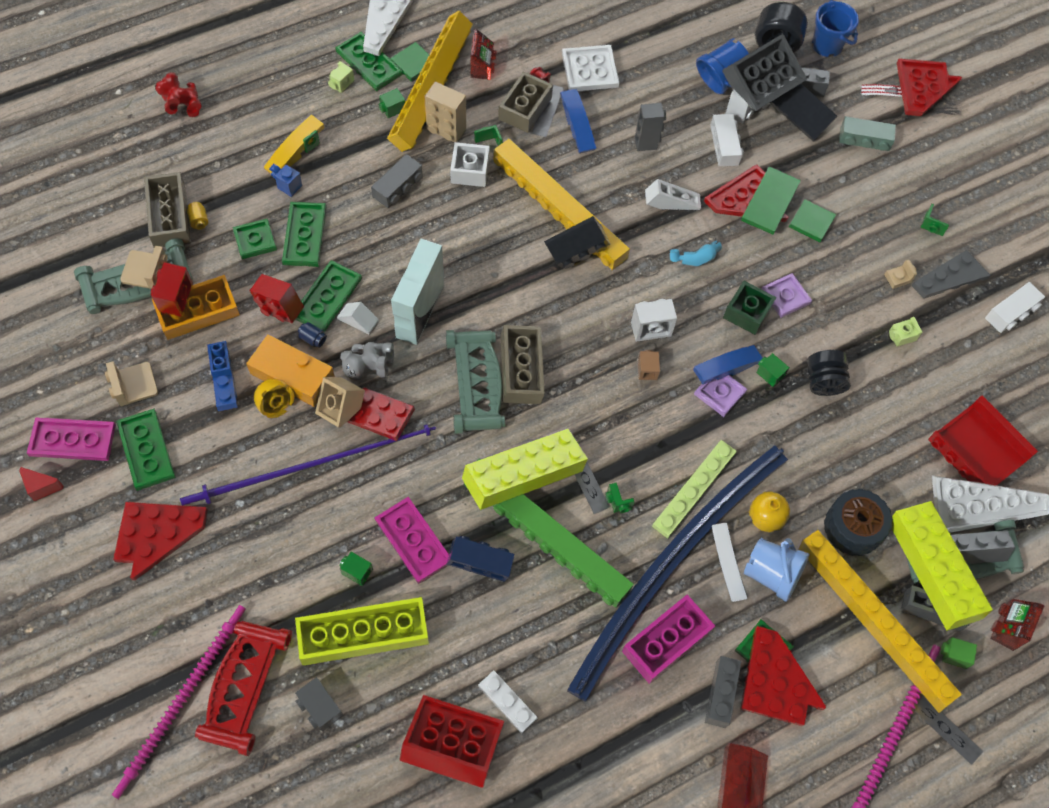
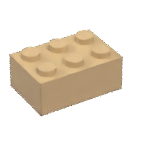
[425,82,466,142]

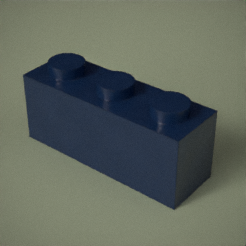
[446,536,515,582]

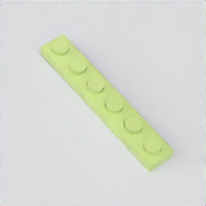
[652,440,737,538]

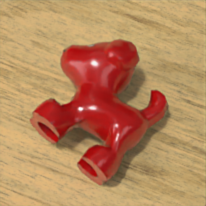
[155,72,202,117]

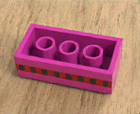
[622,594,715,684]

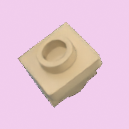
[884,260,917,289]

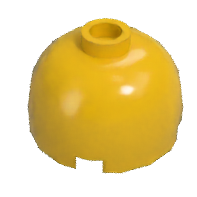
[254,379,295,418]
[749,491,790,532]

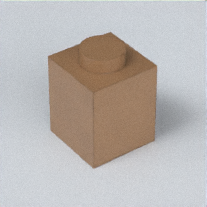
[638,350,660,380]

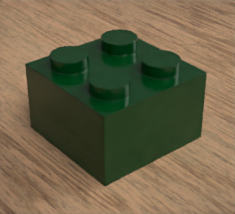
[723,281,776,335]

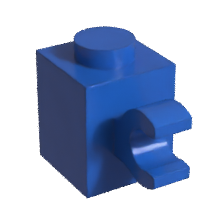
[269,164,303,197]

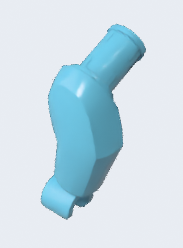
[670,241,722,266]

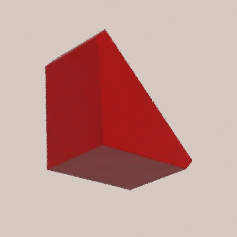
[19,467,64,501]

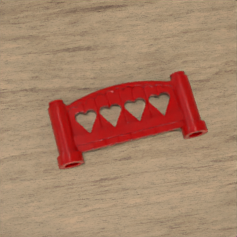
[195,621,292,756]

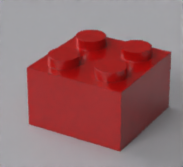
[151,262,193,317]
[249,274,304,323]

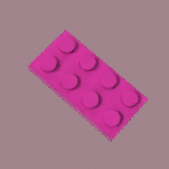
[27,417,116,461]
[374,497,449,584]

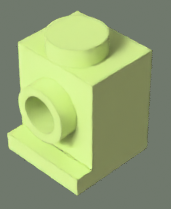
[328,61,354,93]
[889,317,922,347]

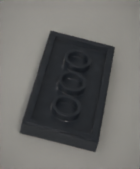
[770,83,837,142]

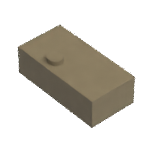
[500,325,544,404]

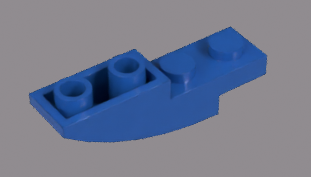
[207,341,238,411]

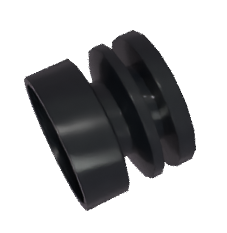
[807,350,851,396]

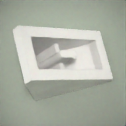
[337,302,379,335]

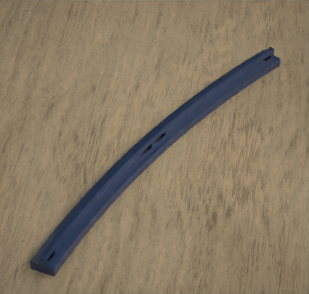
[567,446,788,702]

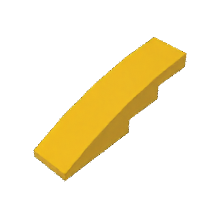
[264,115,324,174]

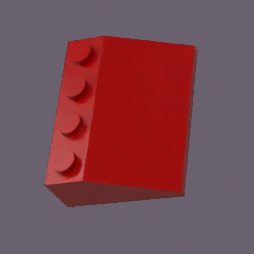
[399,695,504,788]

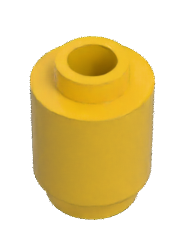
[187,202,209,230]

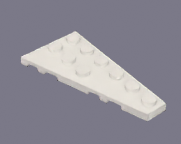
[363,0,413,56]
[932,475,1049,533]

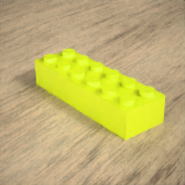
[462,429,588,510]
[892,501,993,631]
[295,597,429,666]

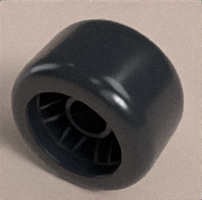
[755,2,808,53]

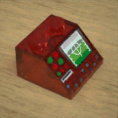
[470,29,497,80]
[990,599,1045,651]

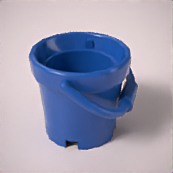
[812,0,859,57]
[696,38,749,94]

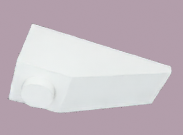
[645,179,701,210]

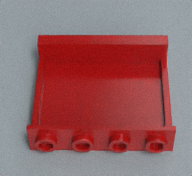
[928,395,1038,486]

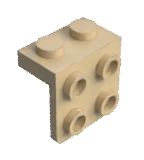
[120,246,168,289]
[105,361,158,406]

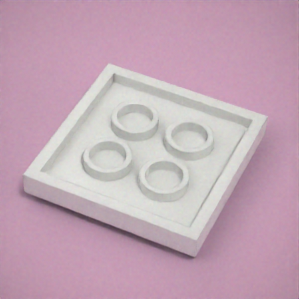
[562,45,619,91]

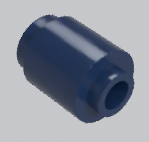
[298,322,327,348]

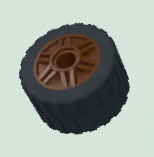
[824,489,893,556]

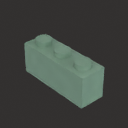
[839,116,896,151]

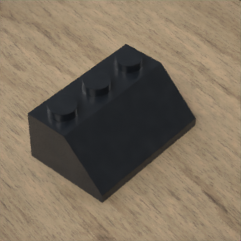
[544,216,610,269]

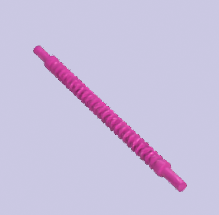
[111,605,246,800]
[852,645,941,808]

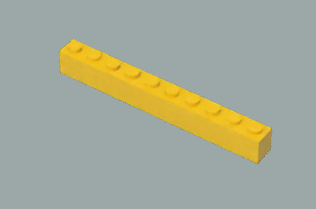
[387,10,473,152]
[493,139,630,270]
[799,530,962,713]

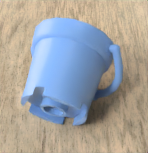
[744,538,809,601]

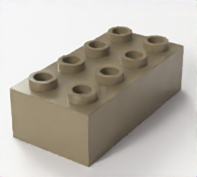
[144,172,191,248]

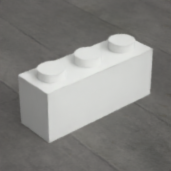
[710,114,744,167]
[985,282,1045,333]

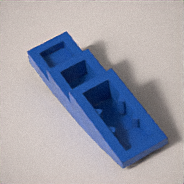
[560,89,596,154]
[693,345,763,385]

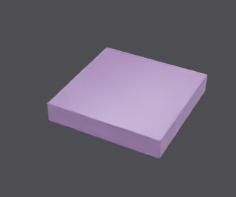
[762,273,812,318]
[694,375,747,417]

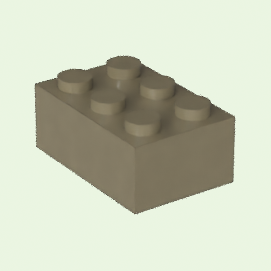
[498,72,553,133]

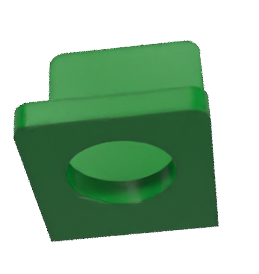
[474,125,503,146]
[303,130,320,153]
[920,204,949,236]

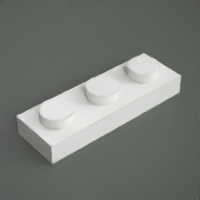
[478,670,538,734]

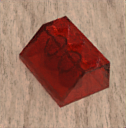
[717,743,768,808]

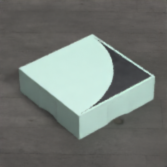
[391,239,444,345]

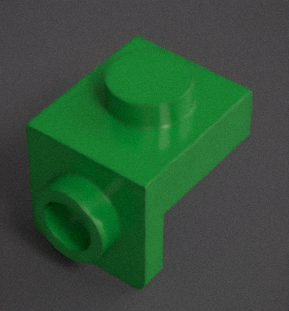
[605,482,635,513]

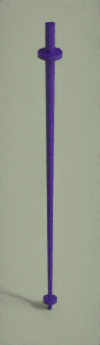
[180,424,436,506]

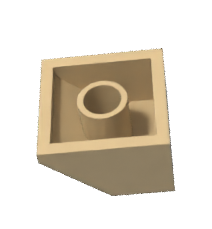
[315,377,365,427]

